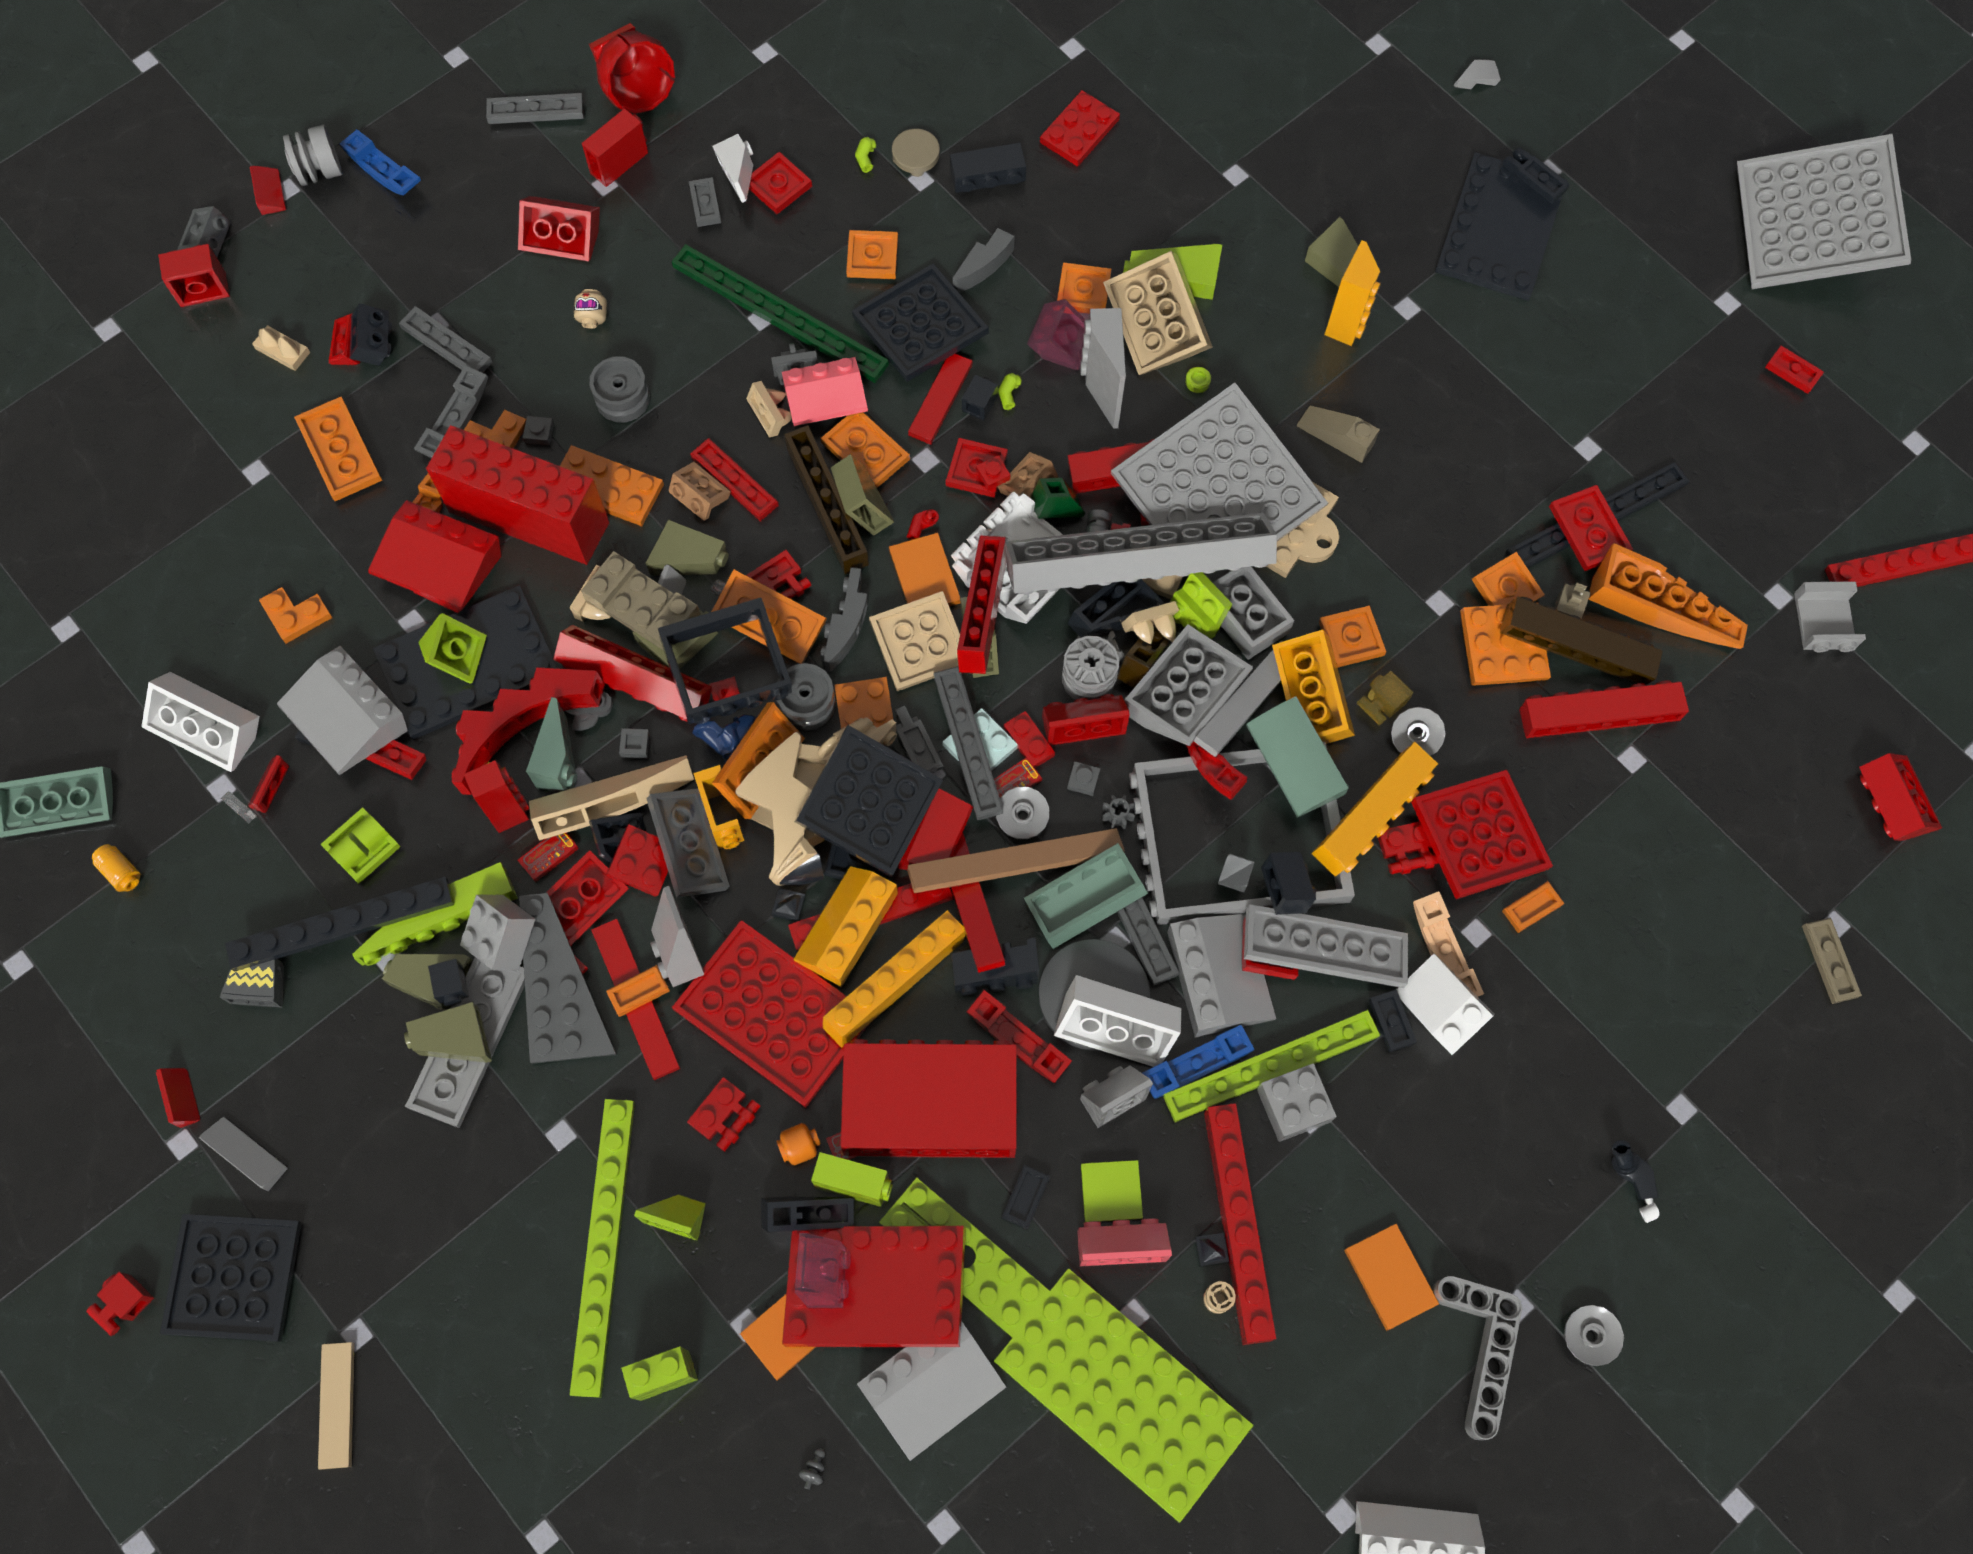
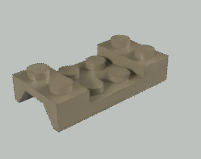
[581,551,700,651]

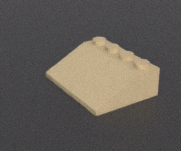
[1103,251,1213,375]

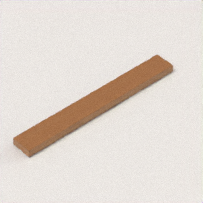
[907,828,1125,893]

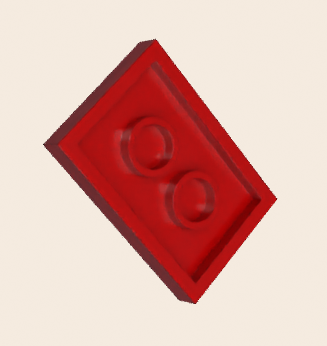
[1040,90,1120,167]
[1549,485,1633,571]

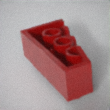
[464,760,530,833]

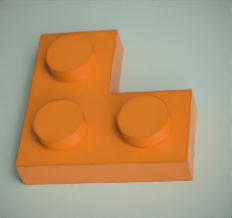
[464,410,526,448]
[259,587,332,644]

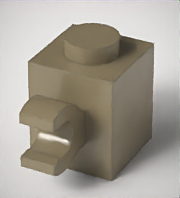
[1554,583,1590,619]

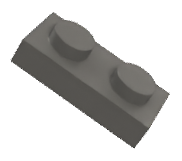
[689,177,721,227]

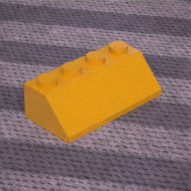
[1325,240,1381,346]
[1272,630,1355,743]
[793,866,898,987]

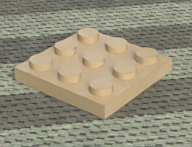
[869,591,960,691]

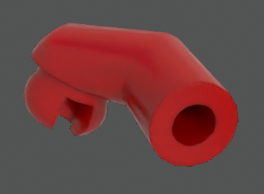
[907,509,939,540]

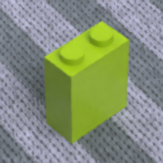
[811,1152,893,1207]
[621,1347,698,1401]

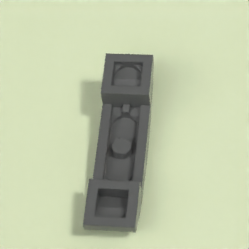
[414,365,488,458]

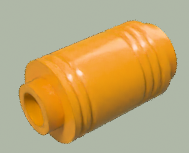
[92,844,141,892]

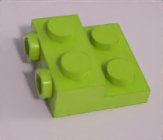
[1170,572,1232,639]

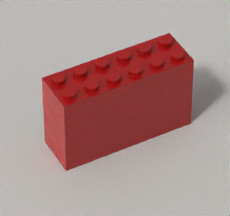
[426,425,609,565]
[841,1039,1016,1158]

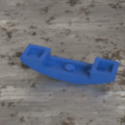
[339,130,421,195]
[1142,1025,1255,1099]

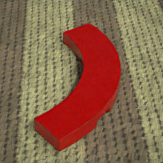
[1187,741,1247,800]

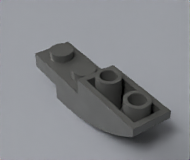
[820,568,869,672]

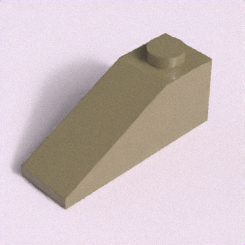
[1297,406,1380,463]

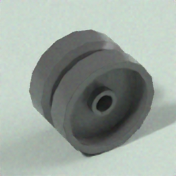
[589,357,650,422]
[776,663,836,731]

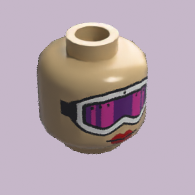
[574,289,607,329]

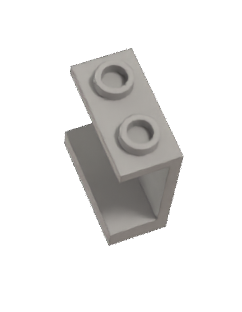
[1794,582,1866,652]

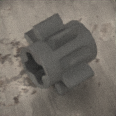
[1102,795,1135,829]

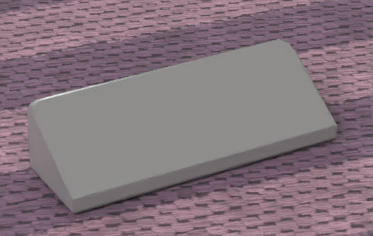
[199,1117,288,1191]

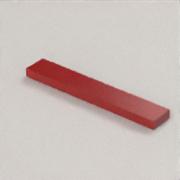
[951,833,1005,973]
[592,919,680,1080]

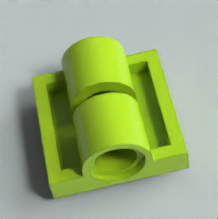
[321,807,401,884]

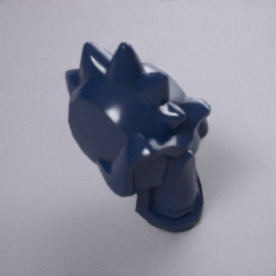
[692,714,757,763]

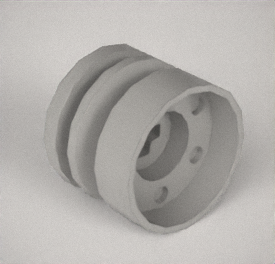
[283,124,343,186]
[1062,636,1119,700]

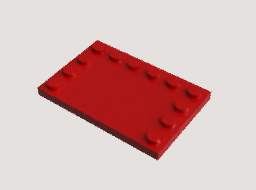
[672,920,868,1108]
[782,1226,966,1347]

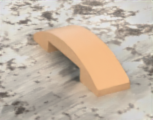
[1413,892,1484,997]

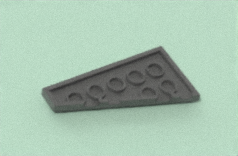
[519,893,617,1064]

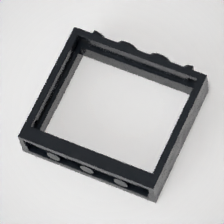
[658,598,792,724]

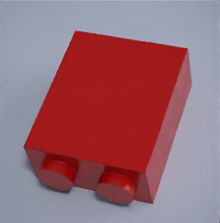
[582,108,648,187]

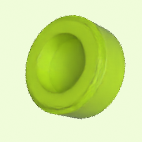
[1185,367,1211,393]

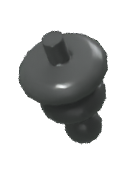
[799,1448,825,1489]

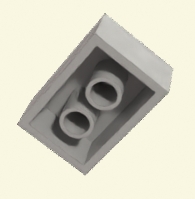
[1213,567,1294,660]

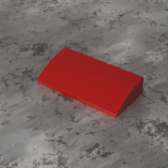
[546,850,629,946]

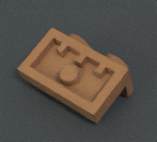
[998,452,1059,499]
[669,462,731,521]

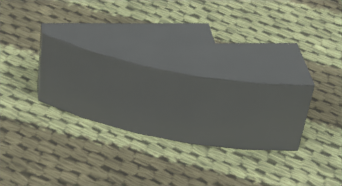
[953,228,1015,293]

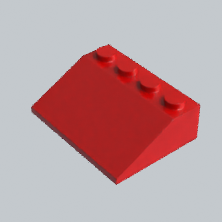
[368,500,501,611]

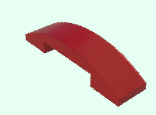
[967,990,1072,1083]

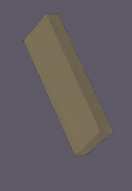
[1802,918,1862,1004]

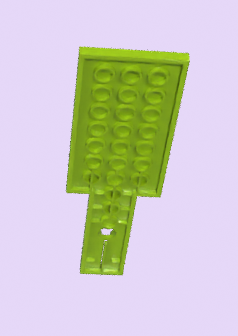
[879,1178,1253,1523]

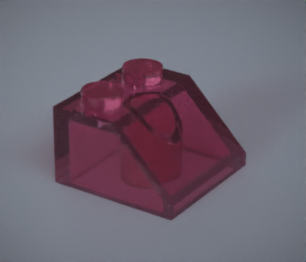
[1027,299,1085,370]
[795,1233,851,1308]

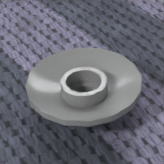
[1391,707,1445,756]
[996,787,1049,839]
[1564,1305,1624,1366]

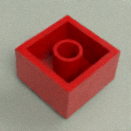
[158,244,230,307]

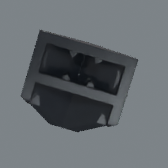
[589,812,646,863]

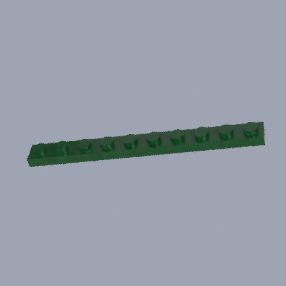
[671,244,889,383]

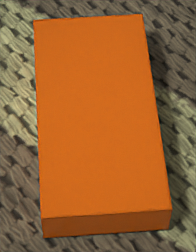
[1502,881,1564,933]
[606,965,670,1017]

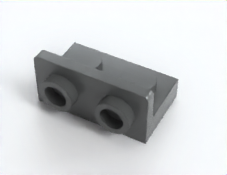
[177,206,231,257]

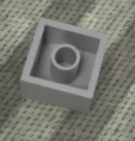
[460,895,535,970]
[1257,1063,1337,1142]

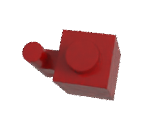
[86,1272,154,1336]

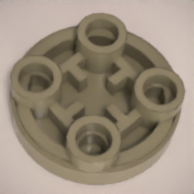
[892,129,940,177]

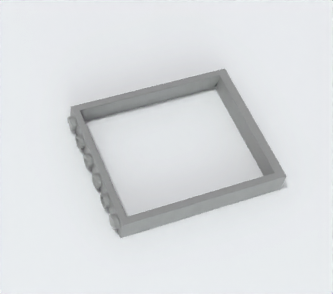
[1129,742,1355,925]

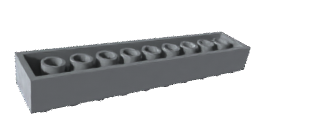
[1005,513,1277,595]

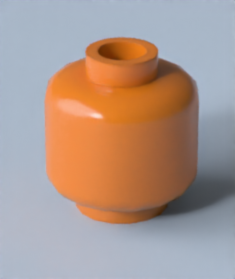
[776,1123,821,1165]

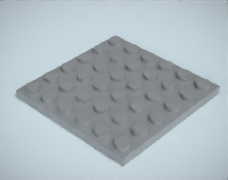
[1737,134,1911,289]
[1111,383,1328,583]

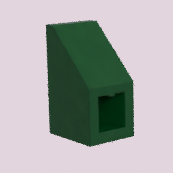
[1031,478,1085,519]

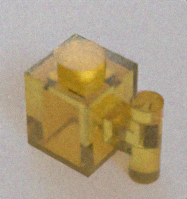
[1357,671,1414,726]

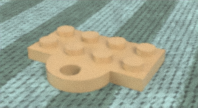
[1266,482,1339,578]

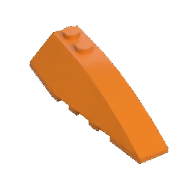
[1589,543,1748,649]

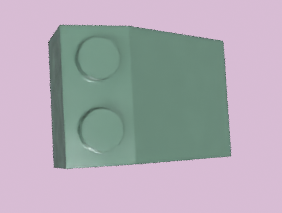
[526,697,577,794]

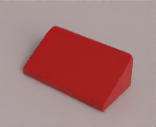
[250,166,286,215]
[329,314,360,365]
[248,755,289,813]
[156,1068,200,1128]

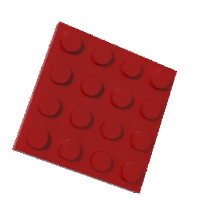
[1411,770,1553,899]

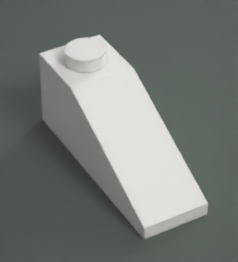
[712,134,753,203]

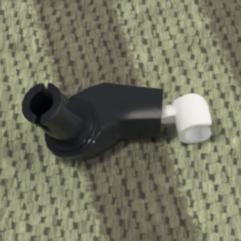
[1612,1140,1659,1223]

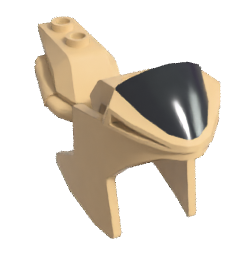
[736,717,897,886]

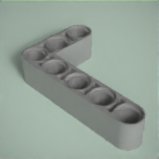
[1432,1276,1522,1440]

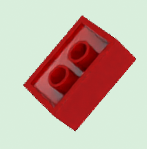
[518,196,600,261]
[1042,694,1130,746]
[1859,753,1942,841]
[897,788,973,870]

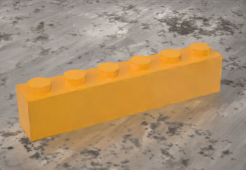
[1311,742,1438,876]
[823,910,966,1048]

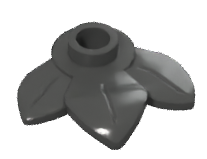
[565,692,613,731]

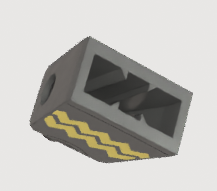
[220,959,284,1008]

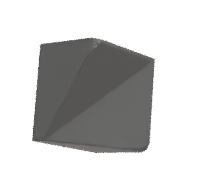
[1218,854,1254,892]

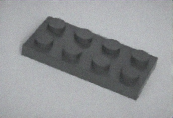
[646,789,730,898]

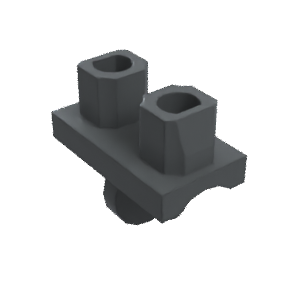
[771,343,818,385]

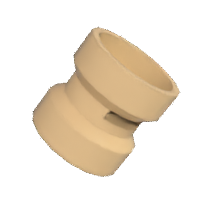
[1203,1281,1236,1314]

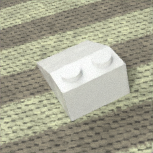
[1396,953,1495,1055]

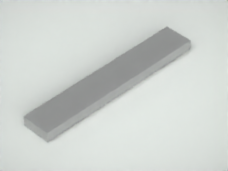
[1194,640,1283,757]

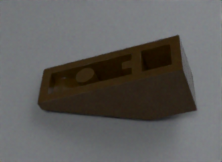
[1117,624,1179,688]

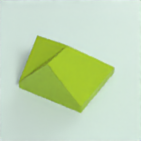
[418,613,487,684]
[634,1195,706,1241]

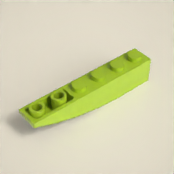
[353,862,518,966]

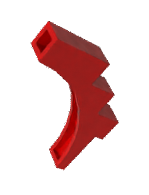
[452,668,605,795]

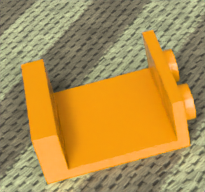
[693,765,744,849]

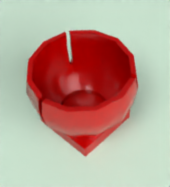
[589,23,675,114]

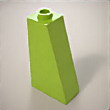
[1123,244,1222,300]

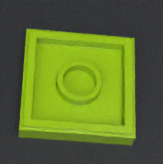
[1081,1160,1143,1222]

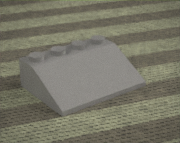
[1080,308,1126,428]
[1125,624,1253,746]
[277,646,408,775]
[1167,914,1276,1037]
[857,1321,1006,1461]

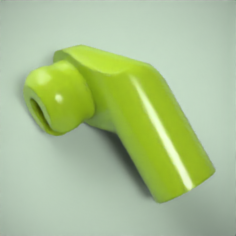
[855,137,876,173]
[998,373,1022,410]

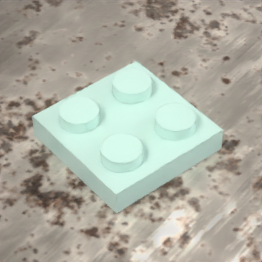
[943,708,1018,771]

